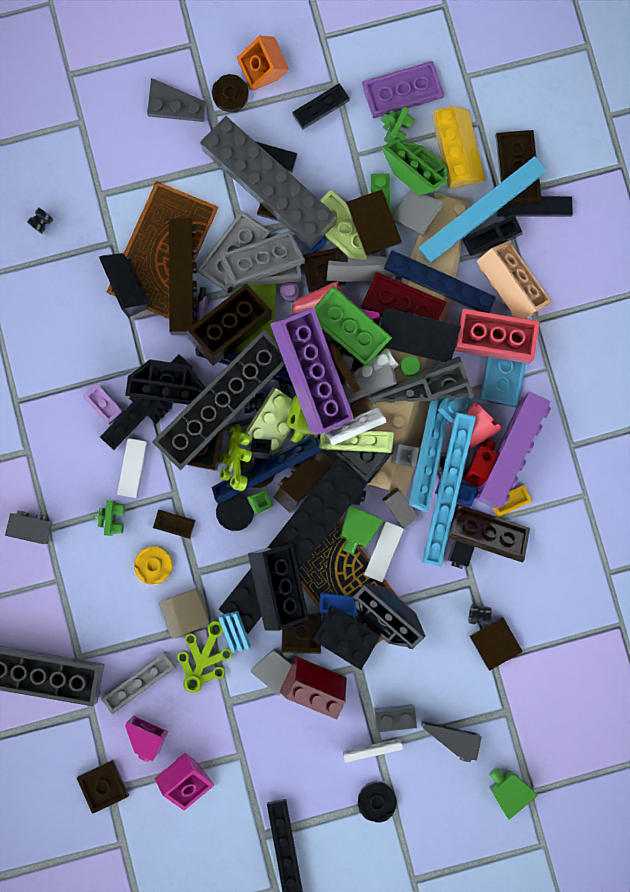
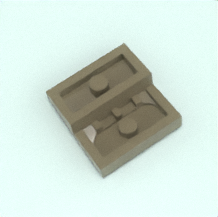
[159,588,211,639]

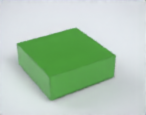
[247,489,273,515]

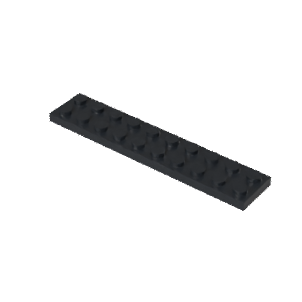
[218,458,368,633]

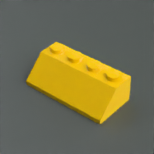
[432,106,486,189]

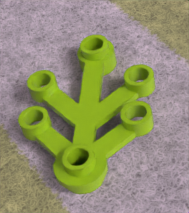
[219,424,252,491]
[177,621,233,693]

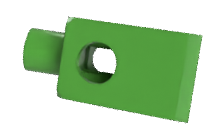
[339,505,383,555]
[489,767,538,820]

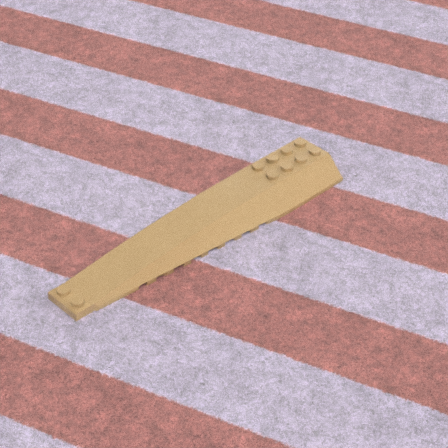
[337,193,471,496]

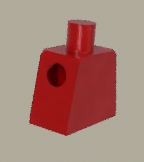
[462,439,498,487]

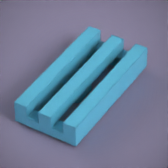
[219,611,251,652]

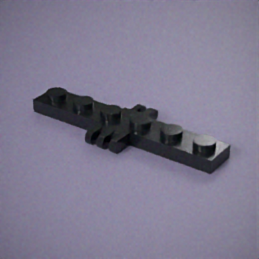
[100,354,193,450]

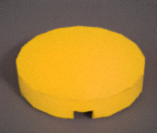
[134,546,173,584]

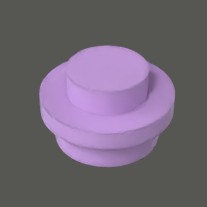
[280,282,299,301]

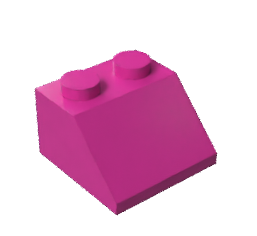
[125,715,168,762]
[155,753,214,810]

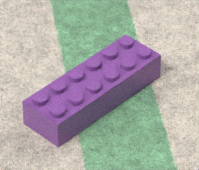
[270,307,354,434]
[474,391,551,508]

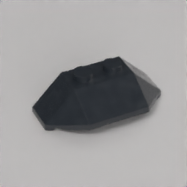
[125,359,206,405]
[353,583,426,649]

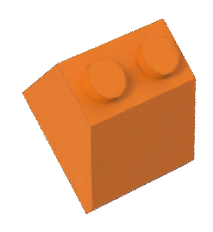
[237,35,289,90]

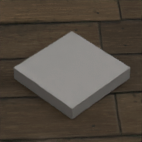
[392,189,443,235]

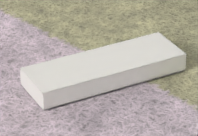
[326,408,386,446]
[117,438,147,498]
[364,521,404,582]
[343,738,403,762]

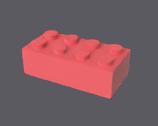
[454,309,540,364]

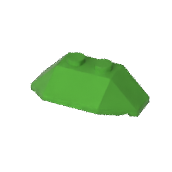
[382,138,448,195]

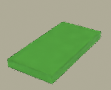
[314,285,392,366]

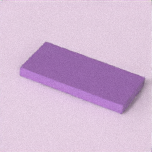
[362,61,444,119]

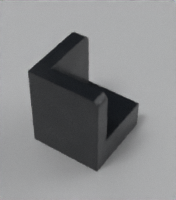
[250,439,272,468]

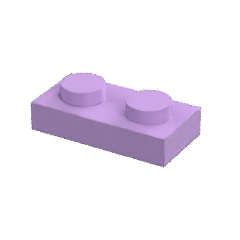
[83,384,123,425]

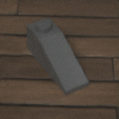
[421,721,482,762]

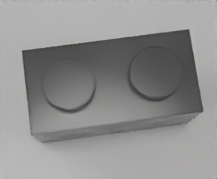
[5,510,53,544]
[374,704,417,732]

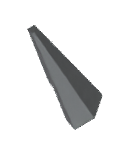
[370,356,474,404]

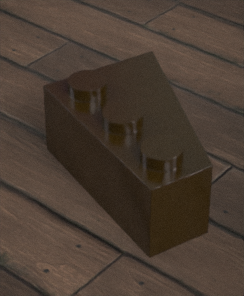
[273,451,334,513]

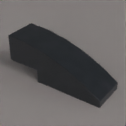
[462,215,523,256]

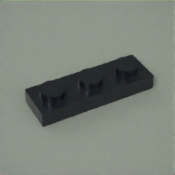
[292,83,350,130]

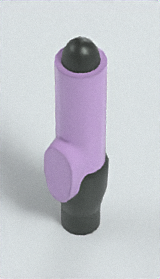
[197,287,208,321]

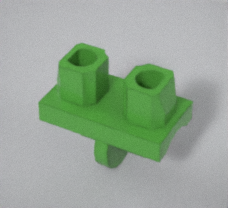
[381,106,414,143]
[93,500,126,536]

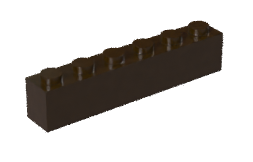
[169,218,197,335]

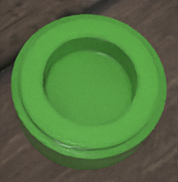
[400,356,420,376]

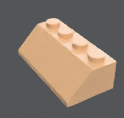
[476,241,552,319]

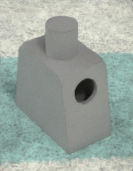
[250,648,296,695]

